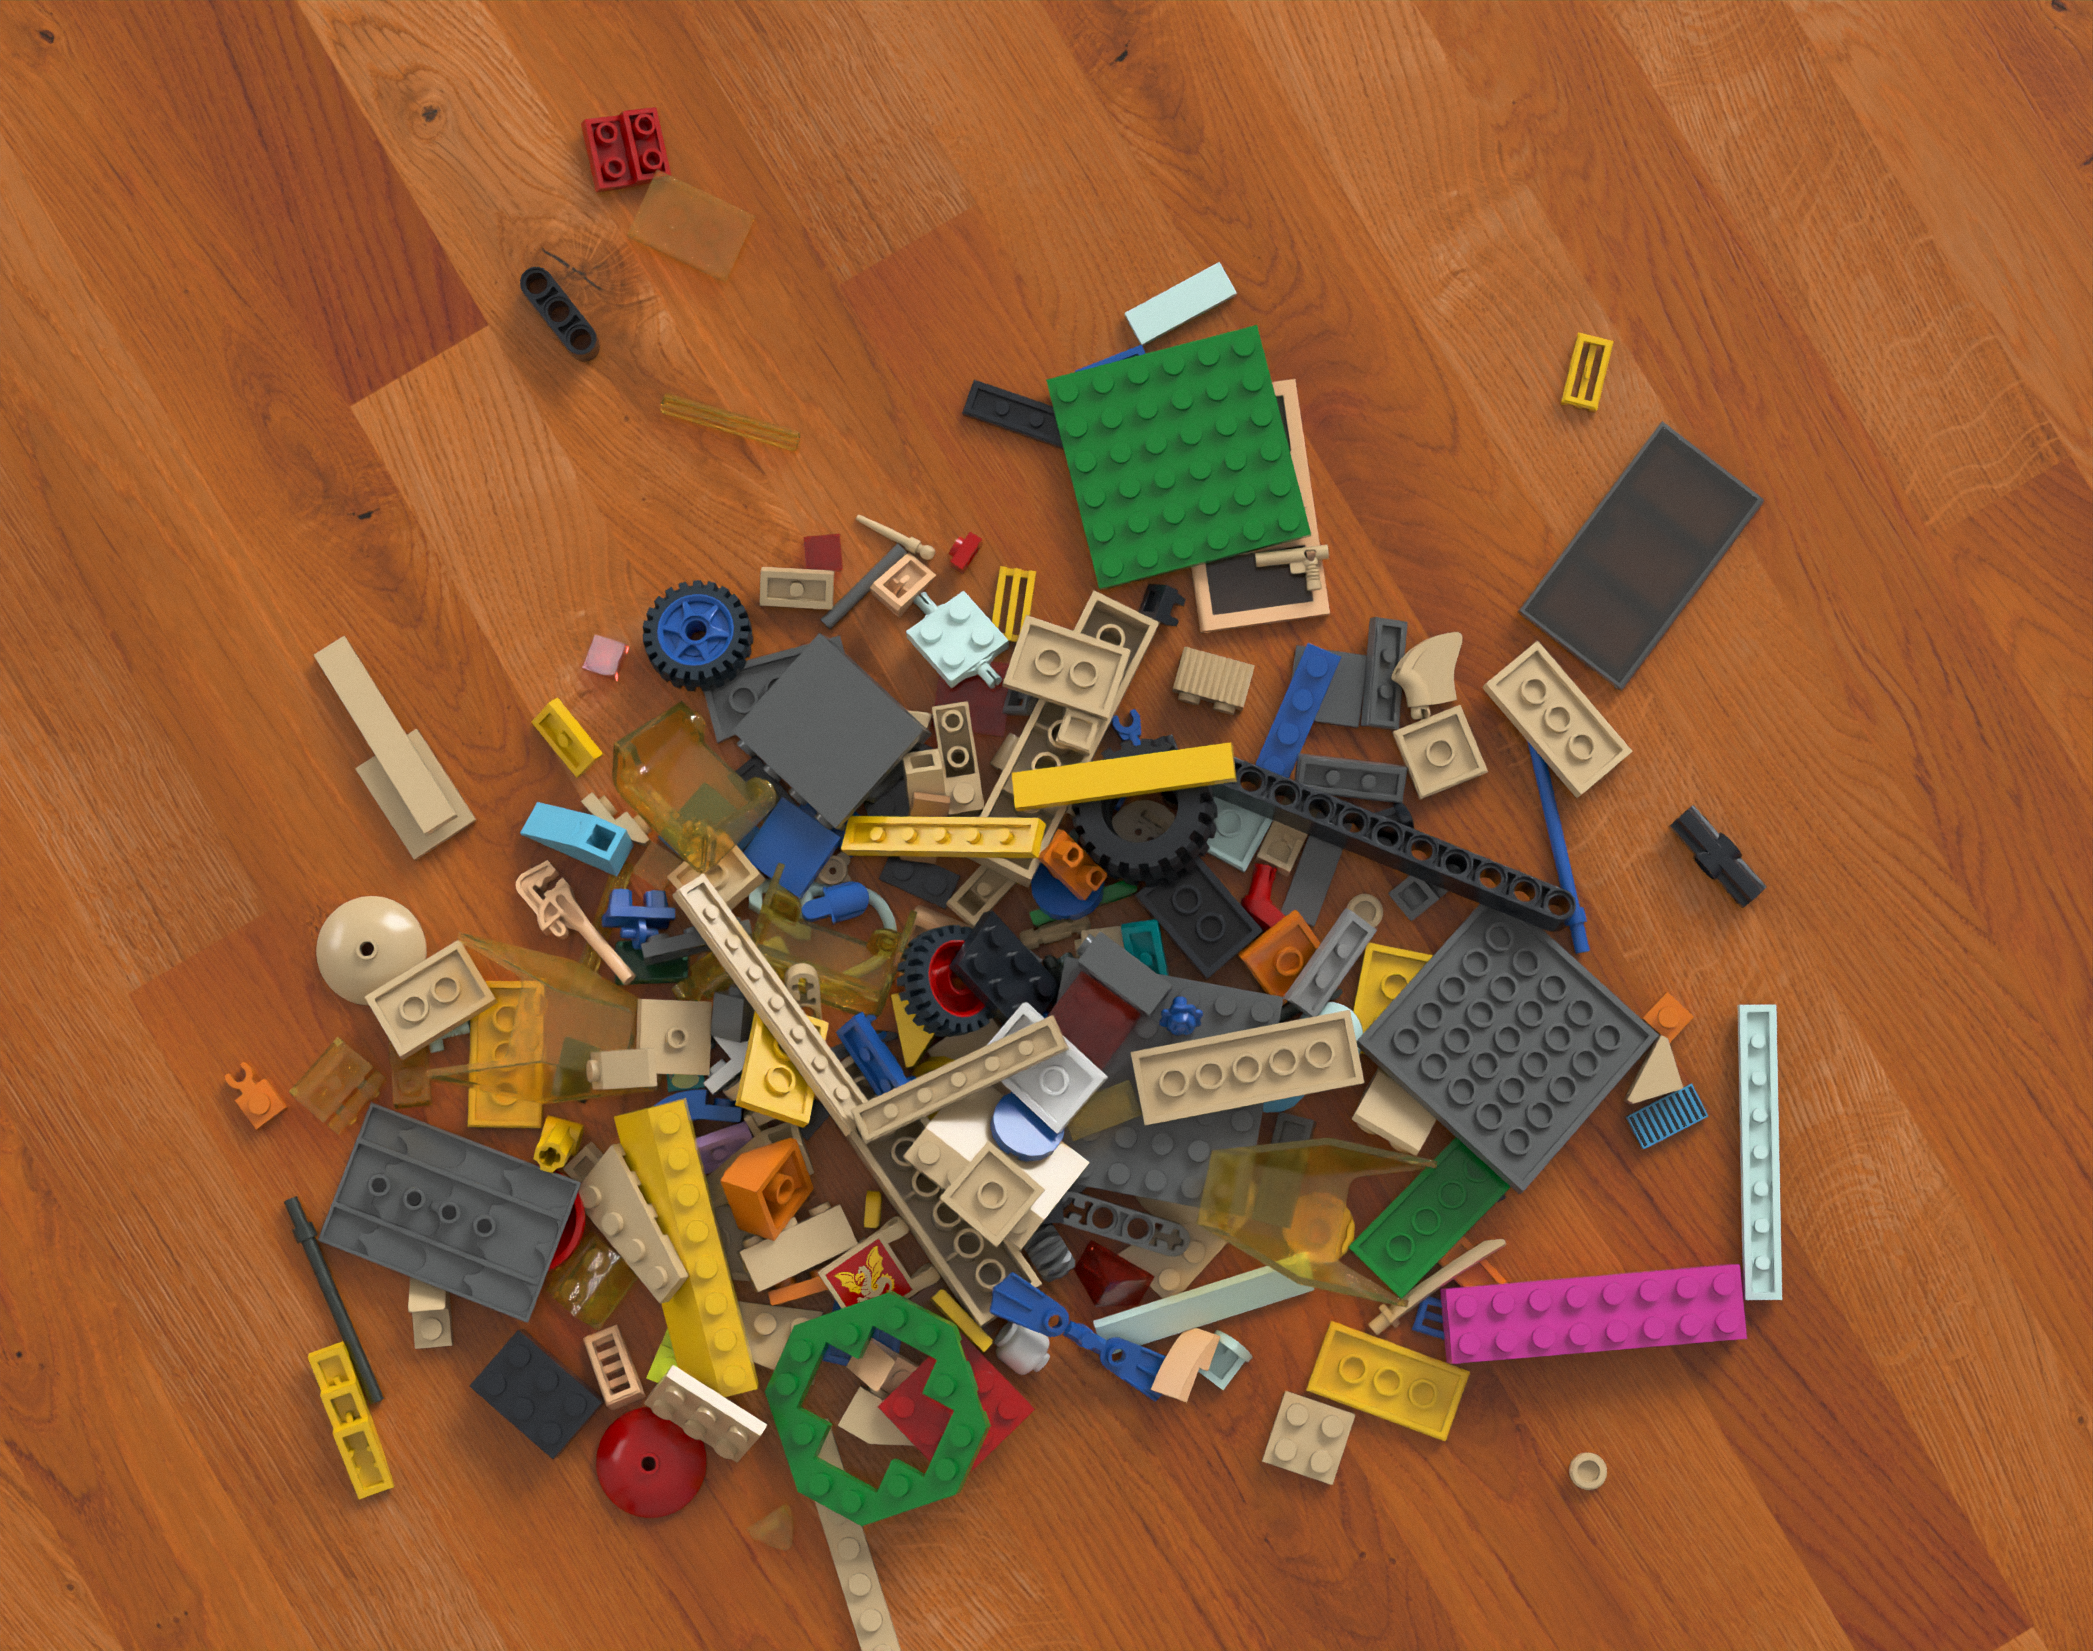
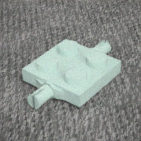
[906,591,1009,689]

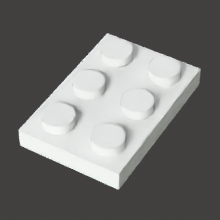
[987,1002,1108,1134]

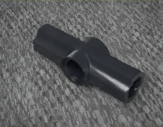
[1669,805,1767,908]

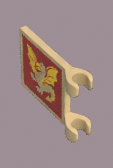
[817,1216,940,1309]

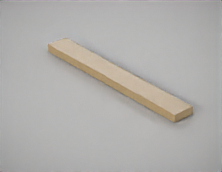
[672,873,868,1136]

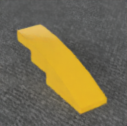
[308,1341,394,1499]

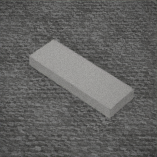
[1283,908,1377,1018]

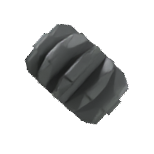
[1024,1223,1075,1283]

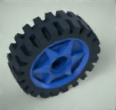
[642,580,753,692]

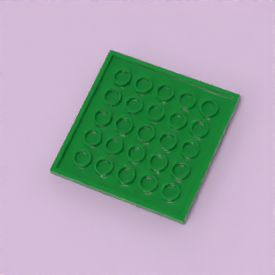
[1046,325,1311,591]

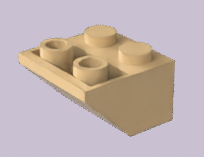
[1352,1067,1437,1156]

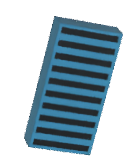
[1625,1084,1708,1150]

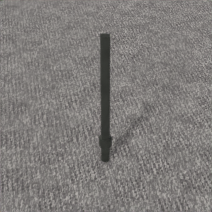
[284,1196,384,1404]

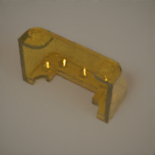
[612,701,776,874]

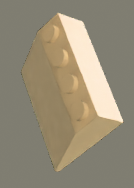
[903,1086,1090,1251]

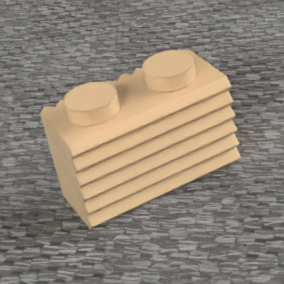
[1172,647,1255,715]

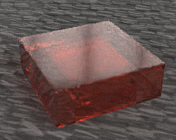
[804,534,843,572]

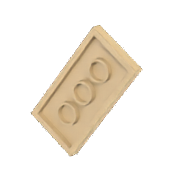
[1482,641,1633,798]

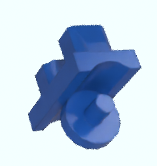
[602,889,675,949]

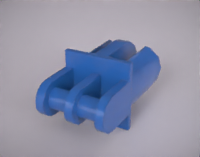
[802,881,869,926]

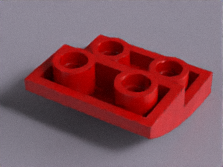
[581,107,672,193]

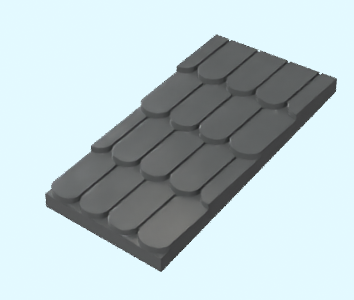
[318,1102,581,1323]

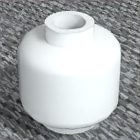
[994,1321,1050,1375]

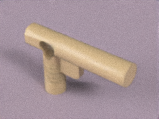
[1255,545,1329,591]

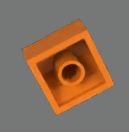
[720,1138,814,1241]

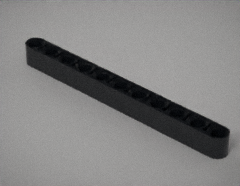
[1210,757,1576,932]

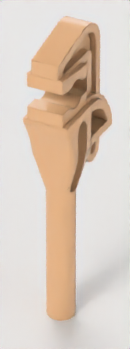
[516,860,636,985]

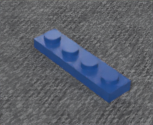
[1255,643,1341,778]

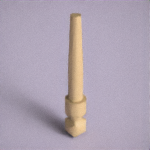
[856,514,935,560]

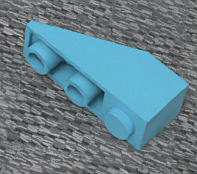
[520,802,634,877]

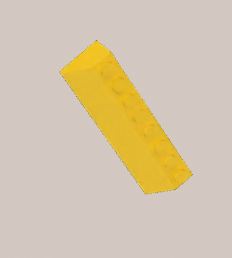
[614,1098,759,1397]

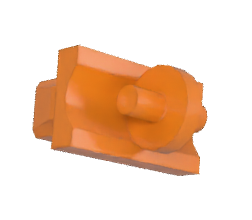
[1037,829,1107,901]

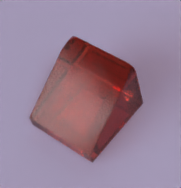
[582,635,629,681]

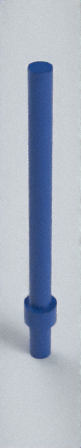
[1527,741,1590,954]

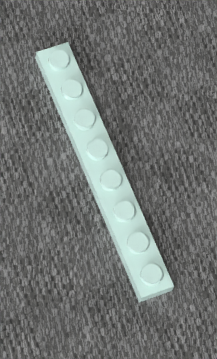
[1737,1005,1782,1300]

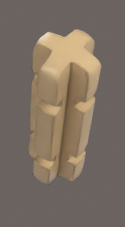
[1020,915,1091,950]

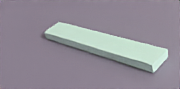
[1093,1254,1315,1354]

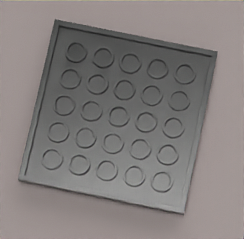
[1356,904,1659,1195]
[1054,957,1284,1216]

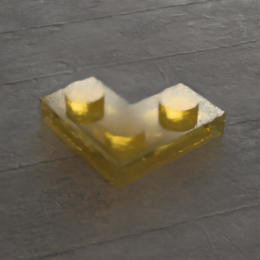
[1067,1080,1143,1141]

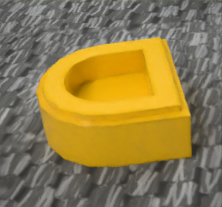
[864,1190,882,1228]

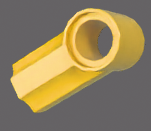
[533,1115,584,1173]

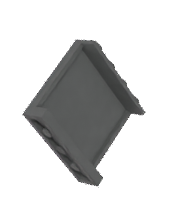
[732,633,932,832]

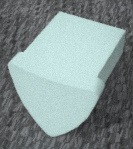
[1198,1330,1253,1390]

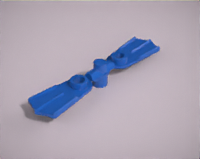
[989,1272,1166,1401]

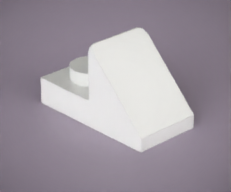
[704,1036,748,1095]

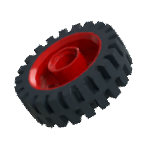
[897,925,995,1037]

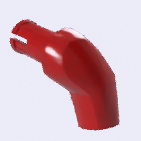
[1241,864,1286,933]

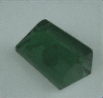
[615,940,690,985]

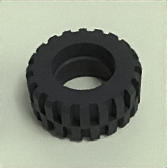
[1071,739,1218,887]

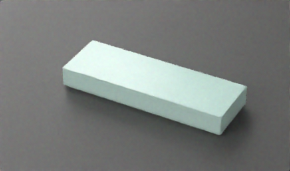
[1124,262,1237,346]

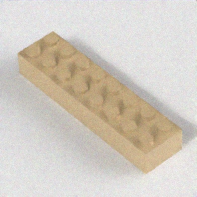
[966,591,1160,888]
[833,1056,1042,1328]

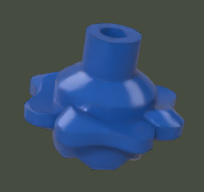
[1159,996,1203,1036]

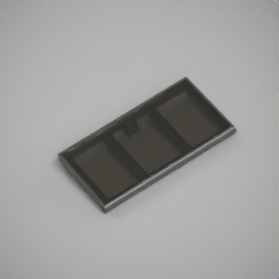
[1517,421,1764,691]

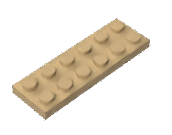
[1131,1010,1364,1126]

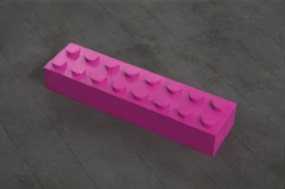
[1440,1264,1747,1364]

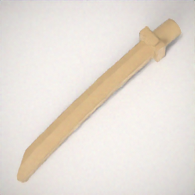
[1368,1239,1506,1335]

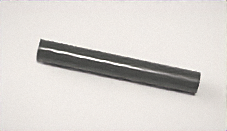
[820,543,908,630]

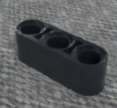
[520,267,600,362]

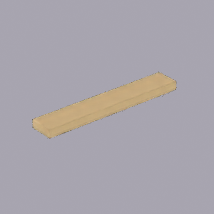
[314,636,458,836]
[850,1015,1069,1144]

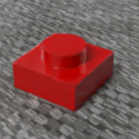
[949,532,983,574]

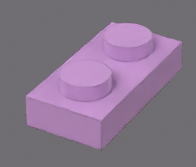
[696,1121,753,1174]

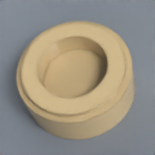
[1347,894,1383,928]
[1569,1452,1607,1490]

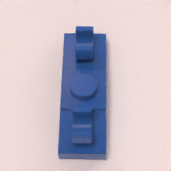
[836,1012,916,1096]

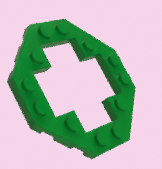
[765,1291,991,1526]

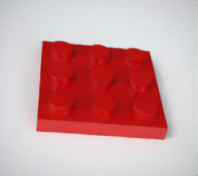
[878,1329,1035,1474]

